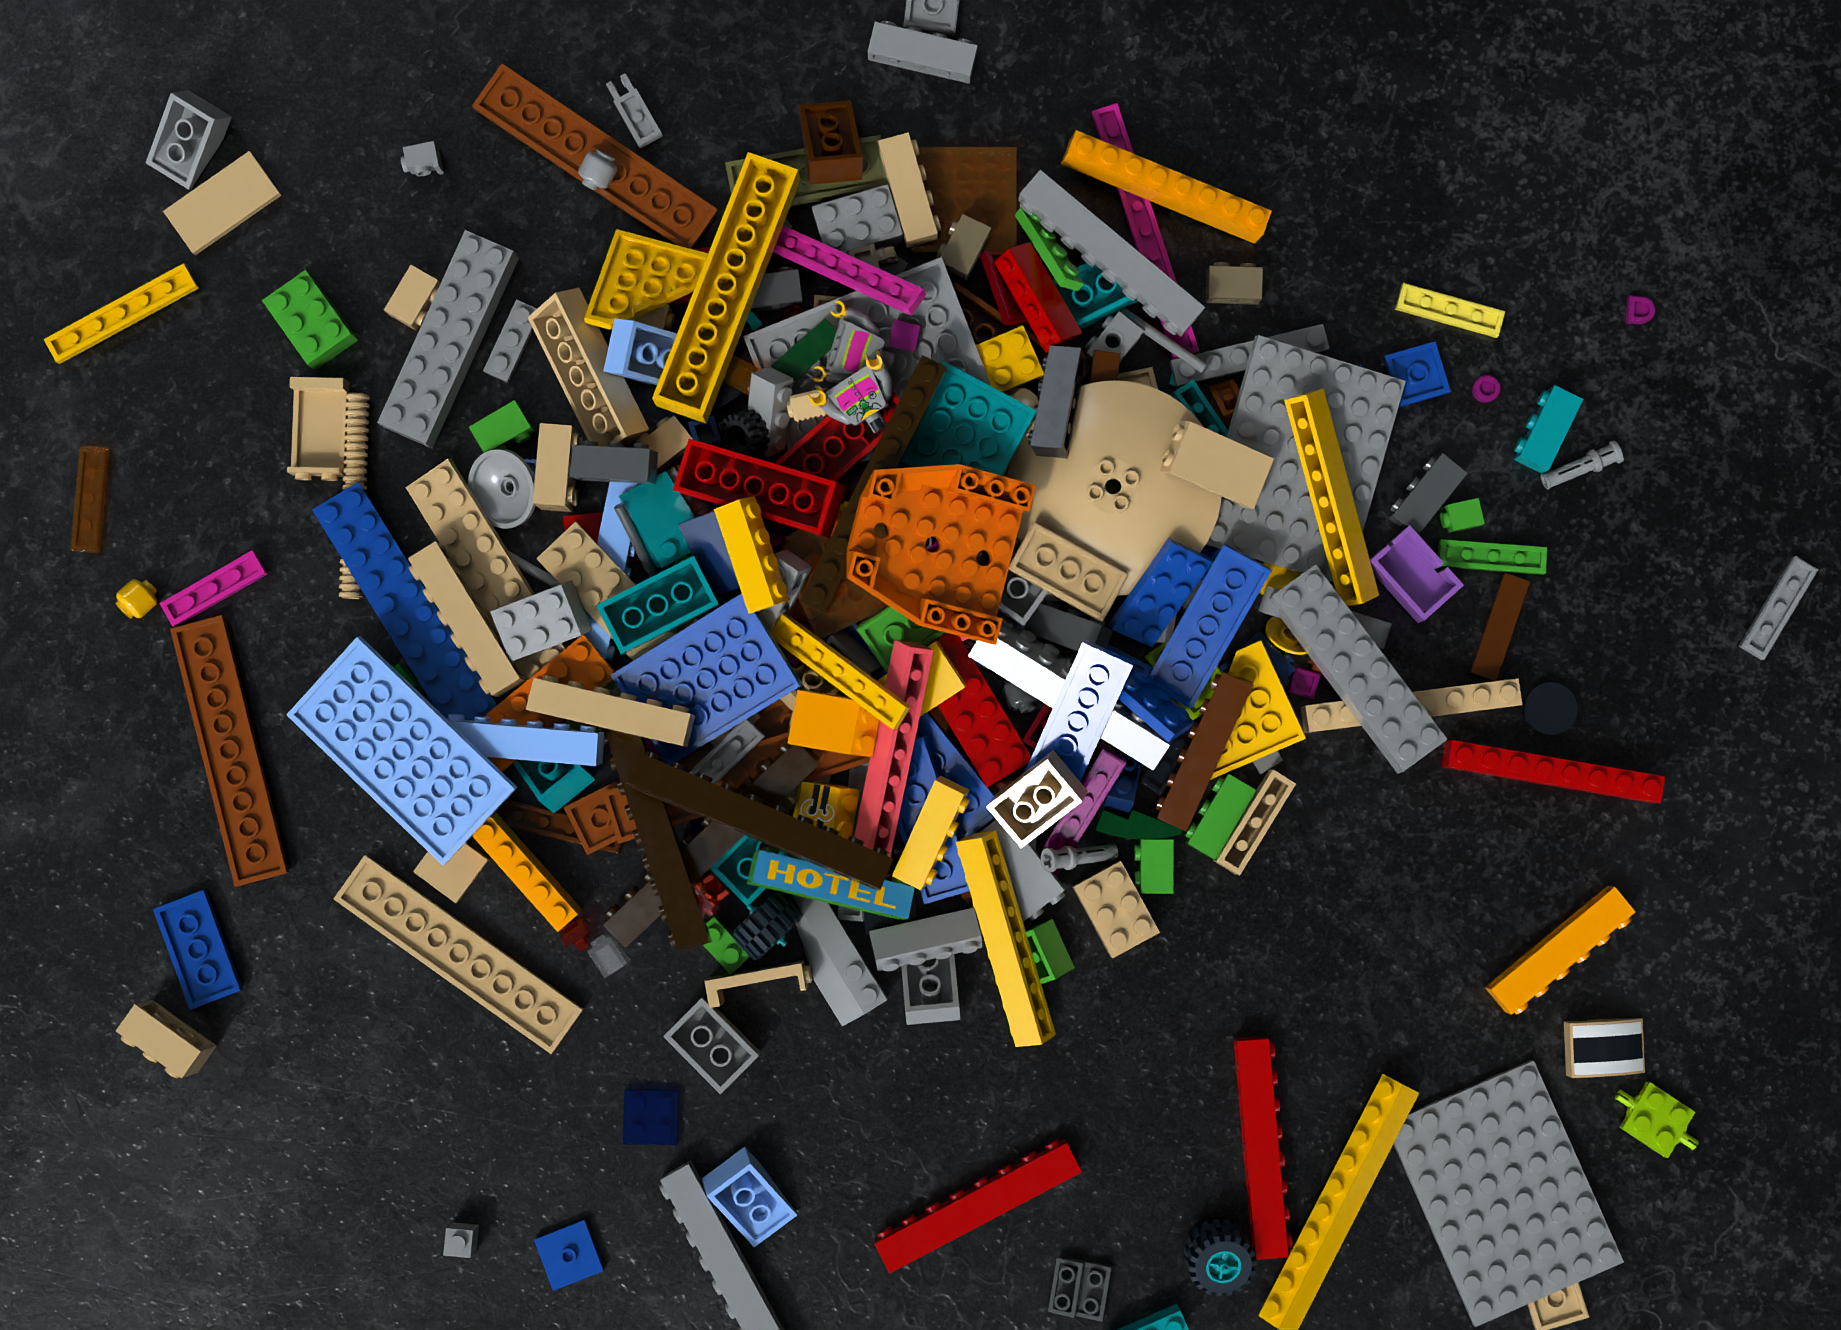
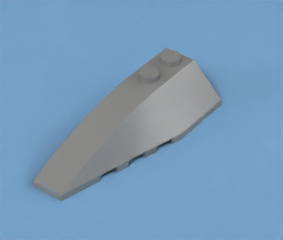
[786,893,888,1026]

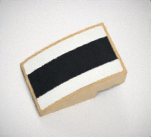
[1564,1018,1645,1078]

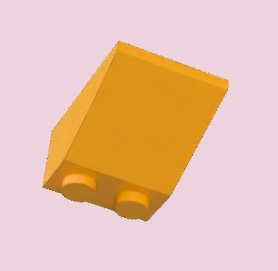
[787,690,879,757]

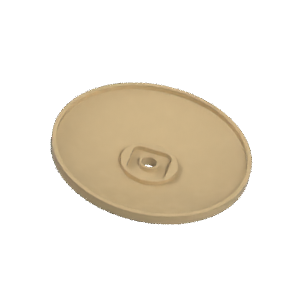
[1007,380,1222,596]

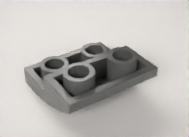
[1048,1257,1113,1322]

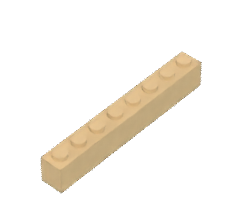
[1301,678,1522,733]

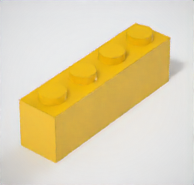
[714,496,789,614]
[892,776,970,890]

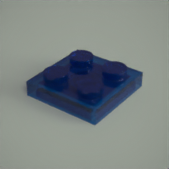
[623,1089,679,1146]

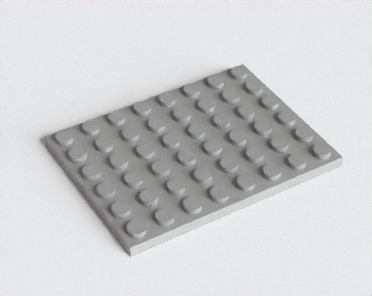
[743,257,991,464]
[1206,335,1406,583]
[1394,1060,1624,1327]

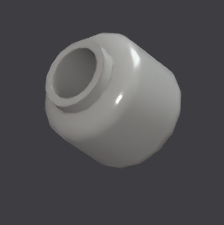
[578,149,618,191]

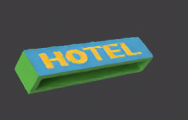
[747,847,915,920]

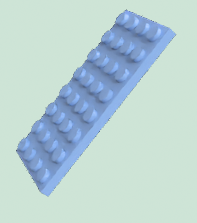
[287,636,517,865]

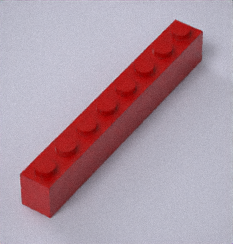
[1441,740,1665,803]
[1233,1036,1292,1260]
[874,1139,1082,1273]

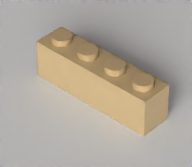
[878,132,941,248]
[1213,770,1296,876]

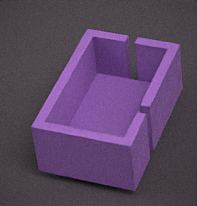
[1370,525,1464,623]

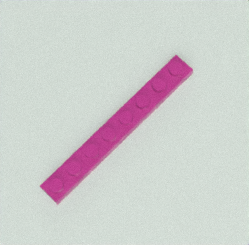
[773,226,927,316]

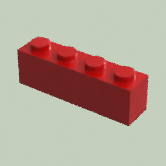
[994,242,1082,353]

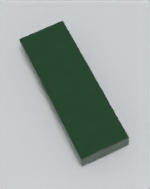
[770,318,836,383]

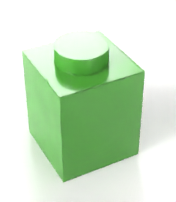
[1440,498,1485,534]

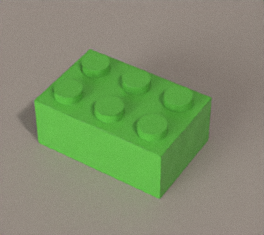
[262,270,358,370]

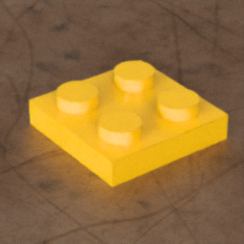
[976,326,1044,393]

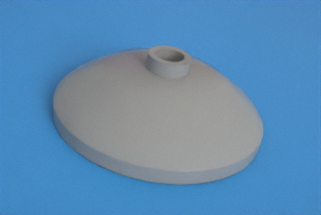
[468,449,536,529]

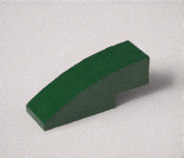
[1094,810,1182,839]

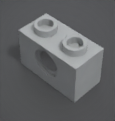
[1085,311,1144,364]

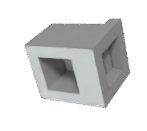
[401,141,444,176]

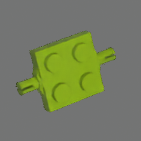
[1615,1082,1699,1158]

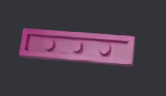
[159,550,268,627]

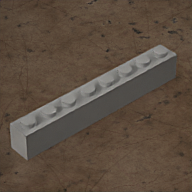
[1018,170,1205,337]
[659,1160,784,1330]

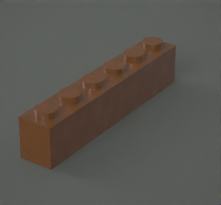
[1155,669,1254,832]

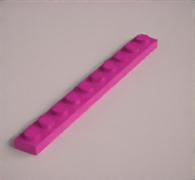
[1092,103,1199,359]

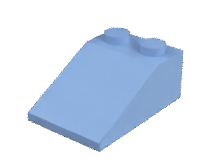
[603,319,677,385]
[702,1147,797,1247]

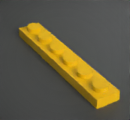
[44,263,199,364]
[771,614,911,730]

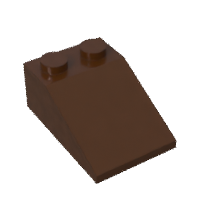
[799,100,863,185]

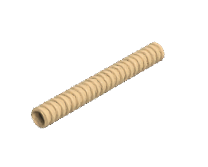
[339,393,370,599]

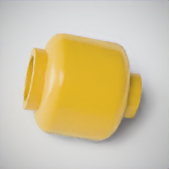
[115,579,157,619]

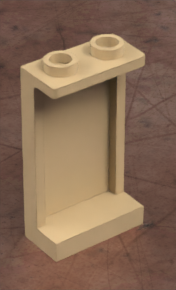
[287,377,350,481]
[1160,421,1274,509]
[704,960,812,1008]

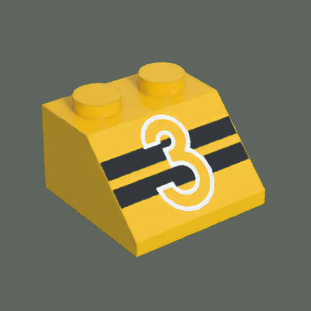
[793,781,860,840]

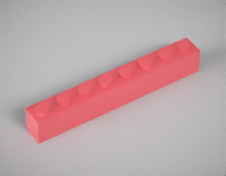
[854,640,934,857]

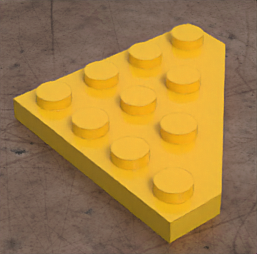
[584,229,708,330]
[1210,640,1306,780]

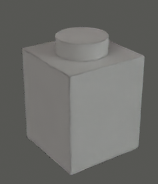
[443,1222,479,1258]

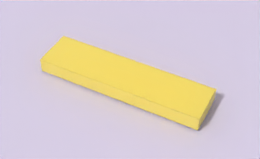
[1395,283,1505,338]

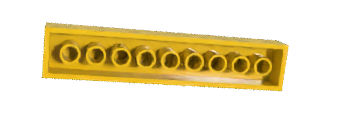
[652,152,800,424]

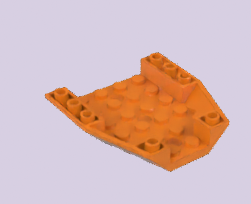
[846,464,1036,645]

